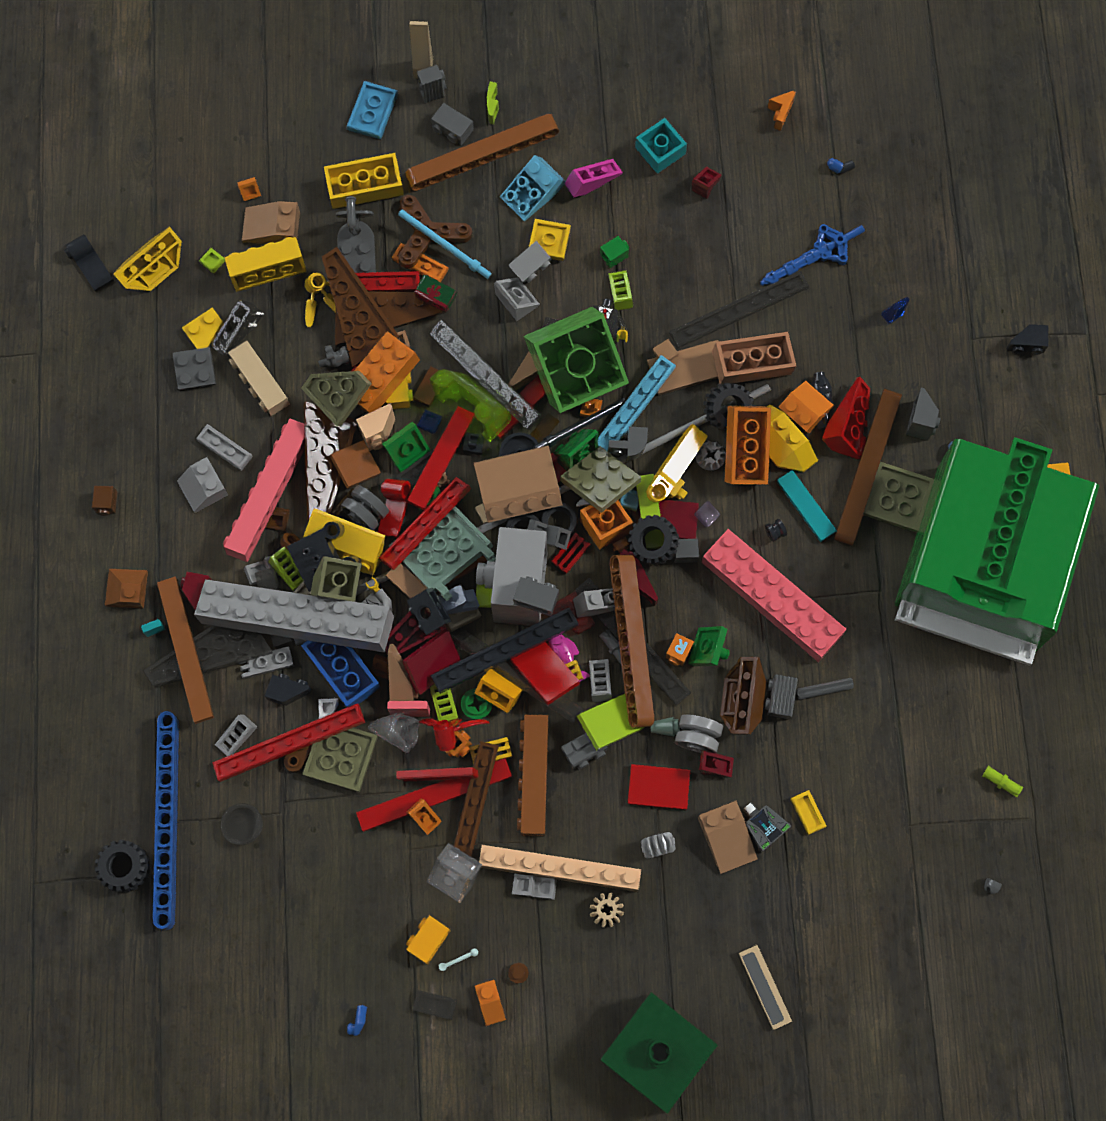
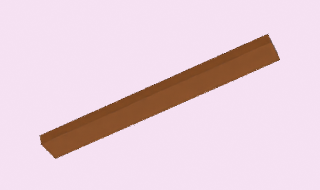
[157,577,214,724]

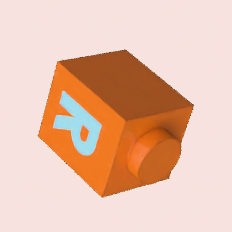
[665,633,694,666]

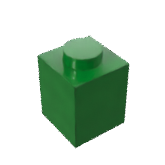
[600,236,629,268]

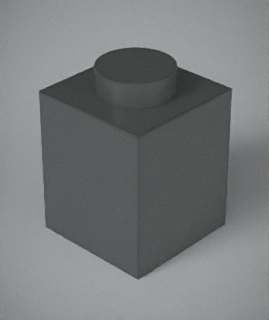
[672,539,699,563]

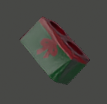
[415,274,457,313]

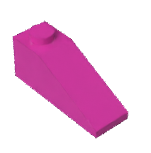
[564,159,623,197]

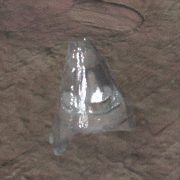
[368,712,419,753]

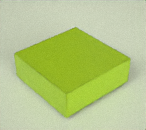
[199,248,225,274]

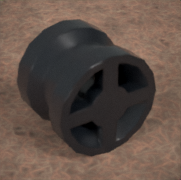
[765,518,787,542]

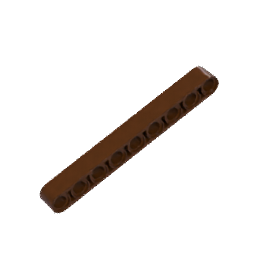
[834,388,902,546]

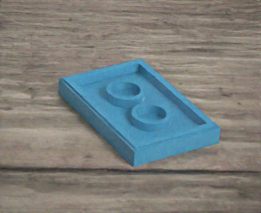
[346,81,398,139]

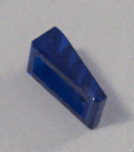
[881,297,910,324]

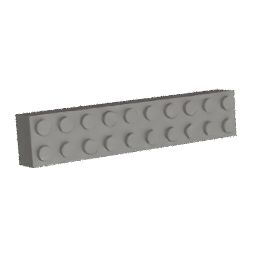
[194,579,394,652]

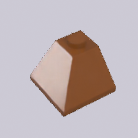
[105,569,148,608]

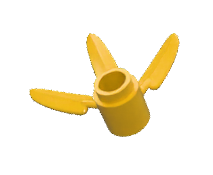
[305,273,336,327]

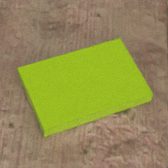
[577,694,644,751]

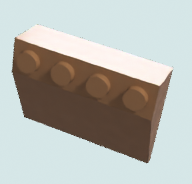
[474,446,563,523]

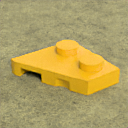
[182,307,224,349]

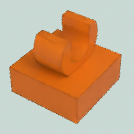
[238,177,261,201]
[580,399,602,417]

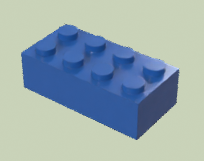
[301,641,381,707]

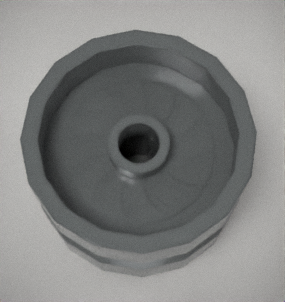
[340,485,390,531]

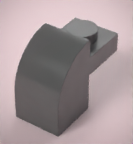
[608,427,648,461]
[527,519,571,550]

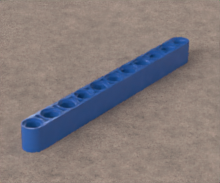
[153,711,179,930]

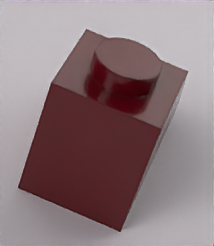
[181,572,213,610]

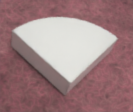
[319,698,339,719]

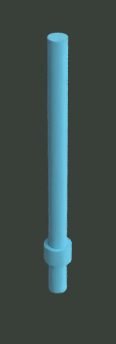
[398,209,492,279]

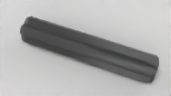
[796,678,854,700]

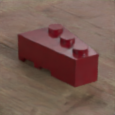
[383,610,447,657]

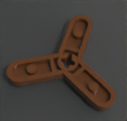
[399,195,472,268]

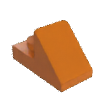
[768,91,796,131]
[407,799,442,835]
[475,980,506,1026]

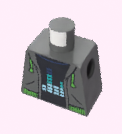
[743,802,791,853]

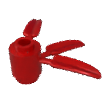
[418,718,489,751]

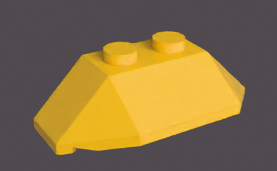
[113,227,182,291]
[767,405,818,472]

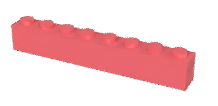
[223,419,305,562]

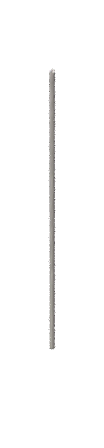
[356,384,770,596]

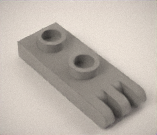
[238,646,294,679]

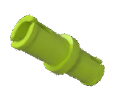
[982,766,1023,798]

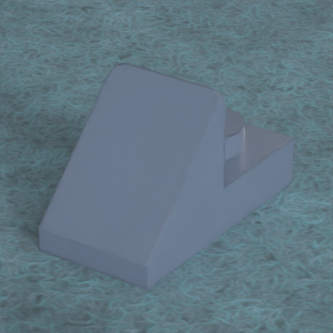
[438,585,479,614]

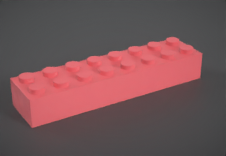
[702,529,846,662]

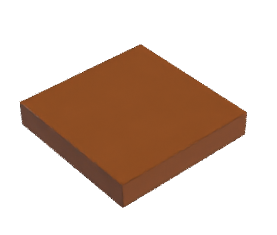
[330,440,381,489]

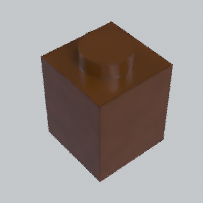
[92,486,117,516]

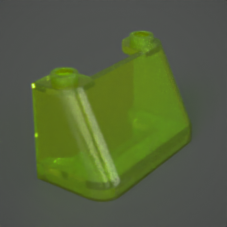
[430,369,512,442]

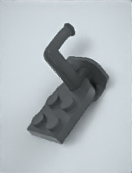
[336,196,376,273]

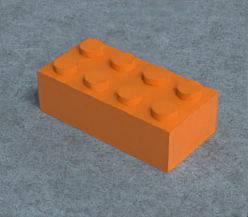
[354,331,420,414]
[725,406,771,484]

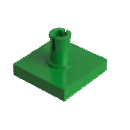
[382,422,431,473]
[688,626,730,666]

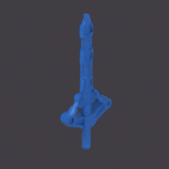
[760,224,865,286]

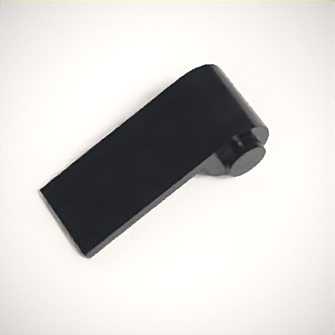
[64,234,114,291]

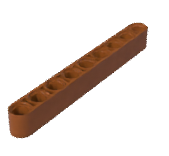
[405,114,559,191]
[610,555,654,728]

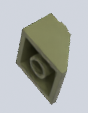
[310,556,361,602]

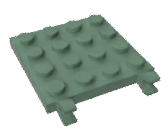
[389,506,496,601]

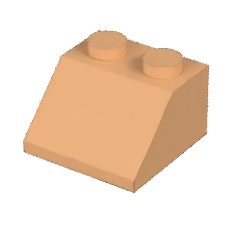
[356,403,395,451]

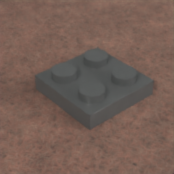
[173,347,216,390]

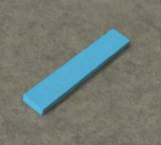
[598,355,676,454]

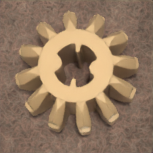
[590,893,624,928]

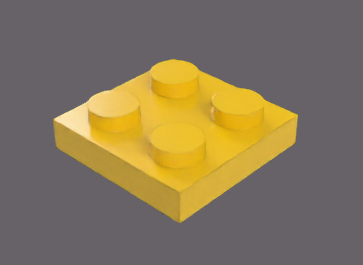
[529,219,571,261]

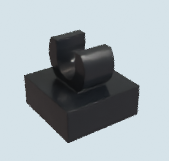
[463,432,485,455]

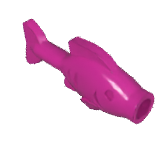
[548,634,590,681]

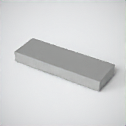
[196,424,253,471]

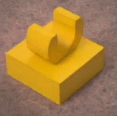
[666,478,688,500]

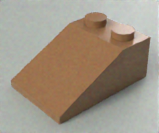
[242,201,300,244]
[698,801,757,874]

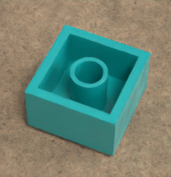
[635,118,687,174]

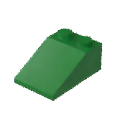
[555,429,598,471]

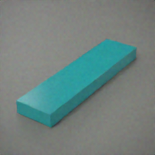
[777,470,837,542]

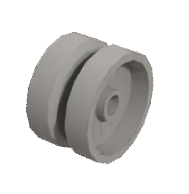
[674,714,723,753]

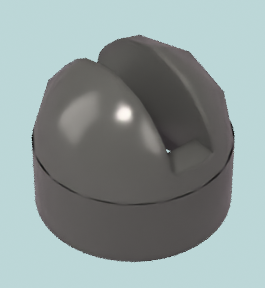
[984,878,1002,894]

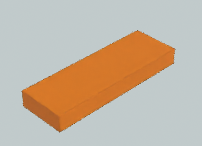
[392,243,448,282]

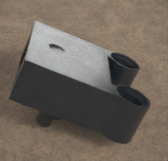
[287,521,362,592]

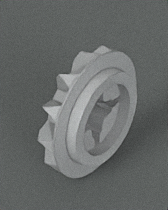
[695,441,726,470]

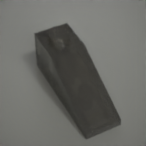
[211,300,264,356]

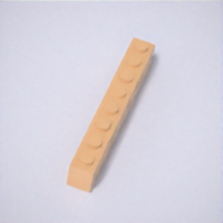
[479,845,641,892]

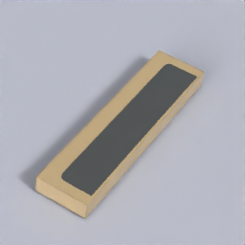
[739,945,792,1030]

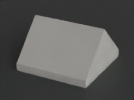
[494,277,540,321]

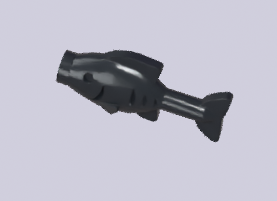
[811,372,833,430]

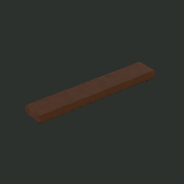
[451,741,499,862]

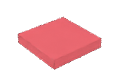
[388,701,430,717]

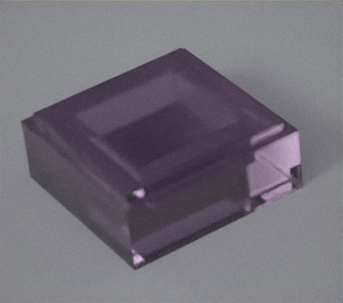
[694,501,721,528]

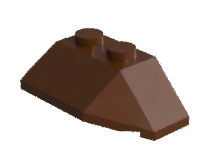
[720,657,766,735]

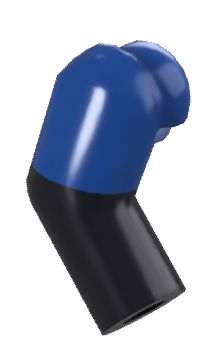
[827,158,855,174]

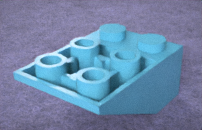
[500,155,565,221]

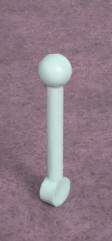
[439,948,478,971]

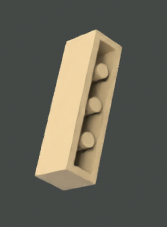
[228,341,290,416]

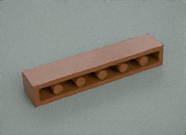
[517,715,548,836]

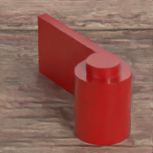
[378,479,411,538]

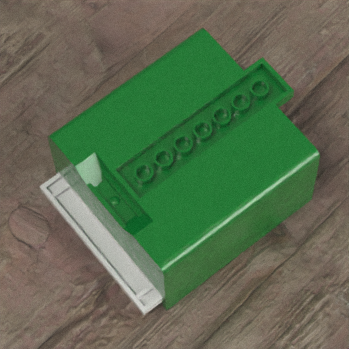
[894,437,1099,666]

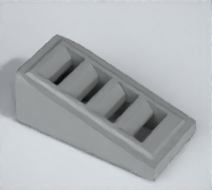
[589,659,612,702]
[215,715,257,756]

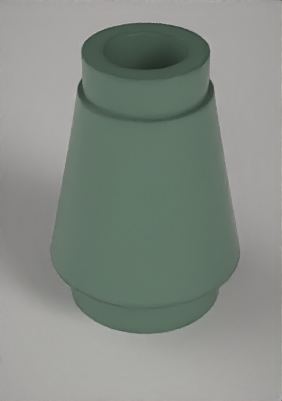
[651,717,680,736]

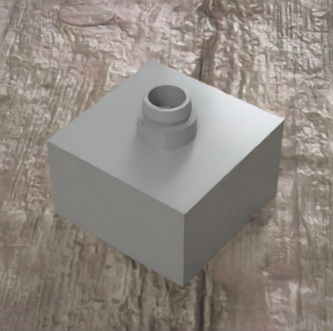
[476,527,548,626]

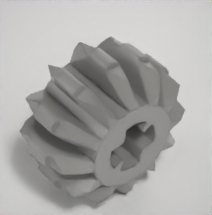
[641,832,676,858]

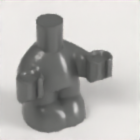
[318,345,351,368]

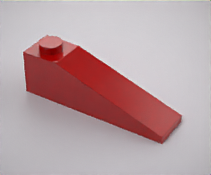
[822,377,870,459]

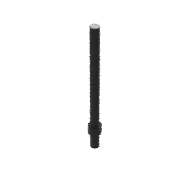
[532,398,626,449]

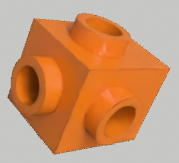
[445,729,472,758]

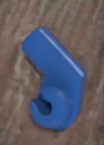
[347,1005,367,1036]

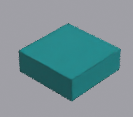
[141,619,165,637]

